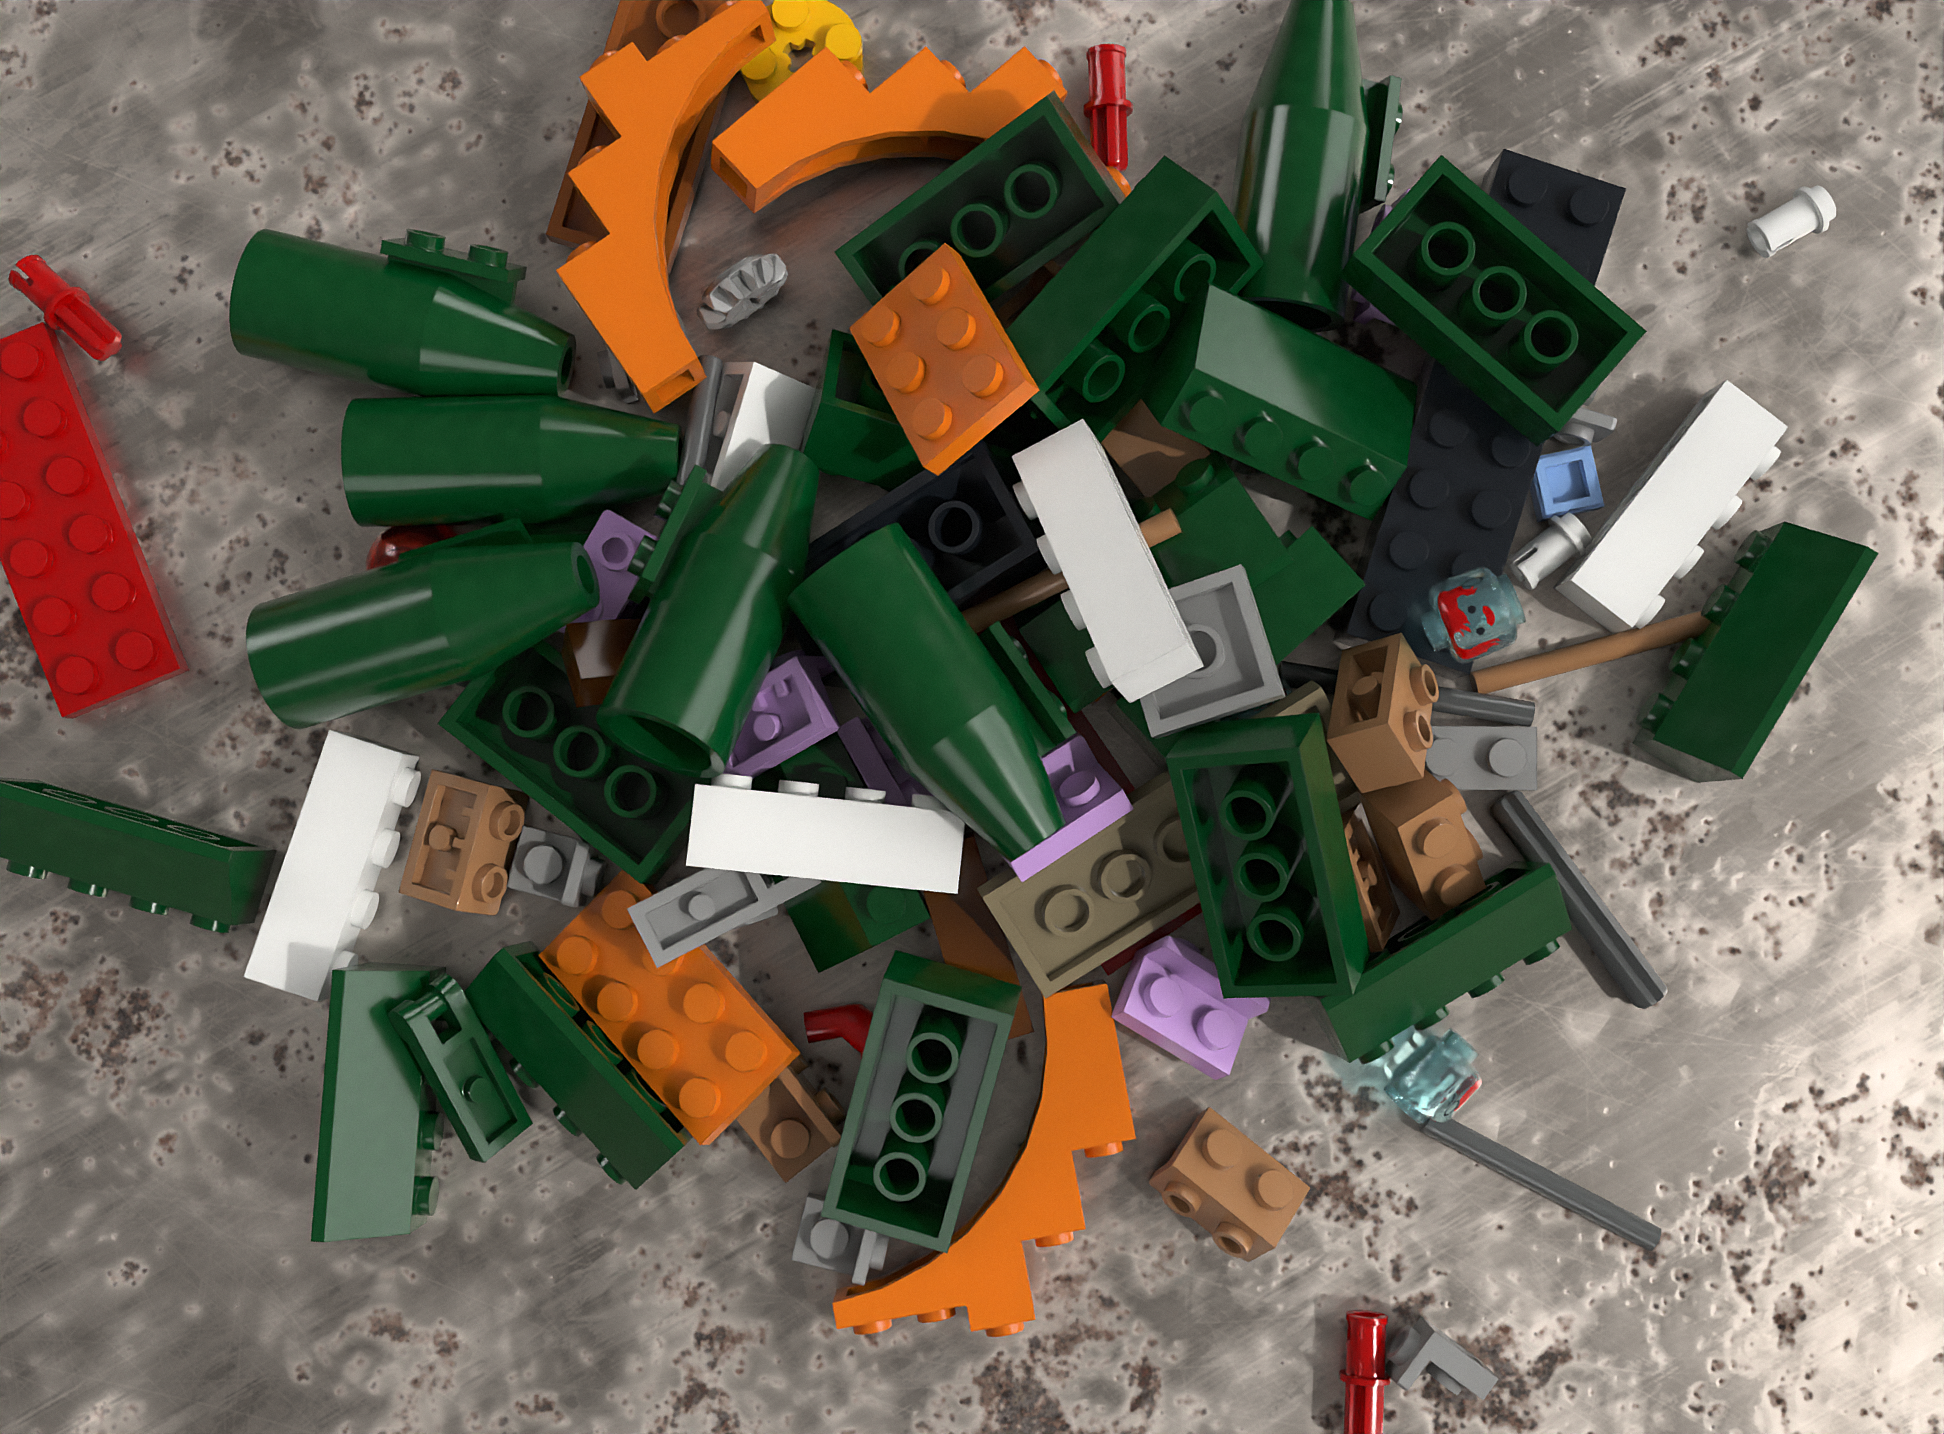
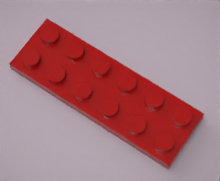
[0,322,189,719]

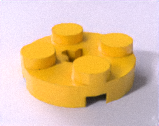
[740,0,864,104]

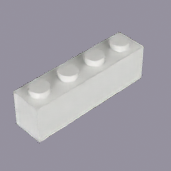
[649,362,815,603]
[1553,380,1788,634]
[1012,419,1204,703]
[244,730,421,1001]
[686,774,965,894]

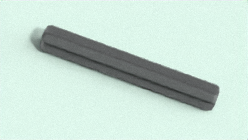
[1490,790,1667,1009]

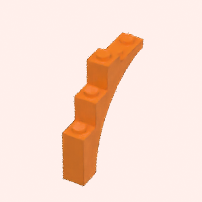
[556,0,776,414]
[711,46,1131,230]
[832,979,1136,1337]

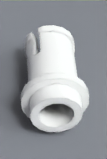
[1747,185,1836,258]
[1506,512,1592,590]

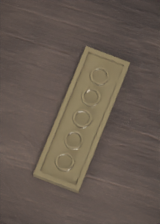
[977,680,1361,999]

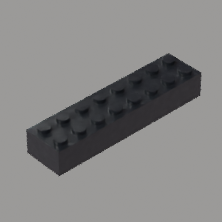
[1333,149,1626,680]

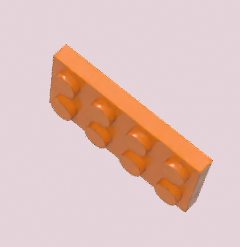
[538,869,801,1145]

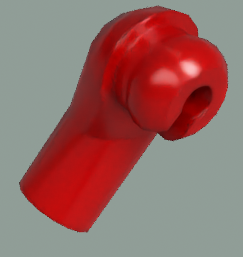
[803,1003,873,1059]

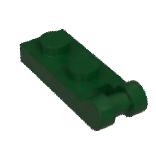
[389,973,533,1163]

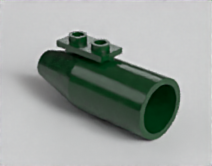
[1230,0,1403,333]
[229,229,576,397]
[341,394,684,546]
[596,443,820,778]
[246,517,600,729]
[786,523,1076,862]

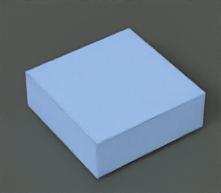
[1530,445,1604,522]

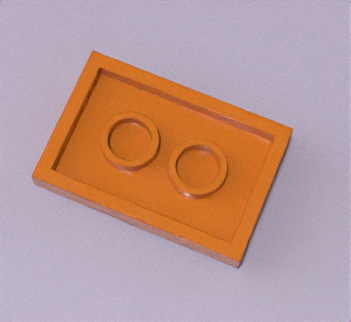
[849,243,1040,476]

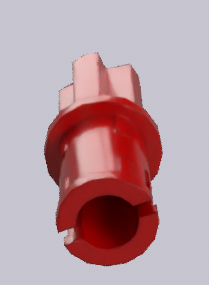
[1083,44,1133,173]
[8,255,122,361]
[1339,1310,1391,1434]

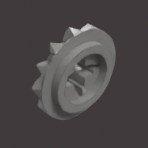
[697,253,789,330]

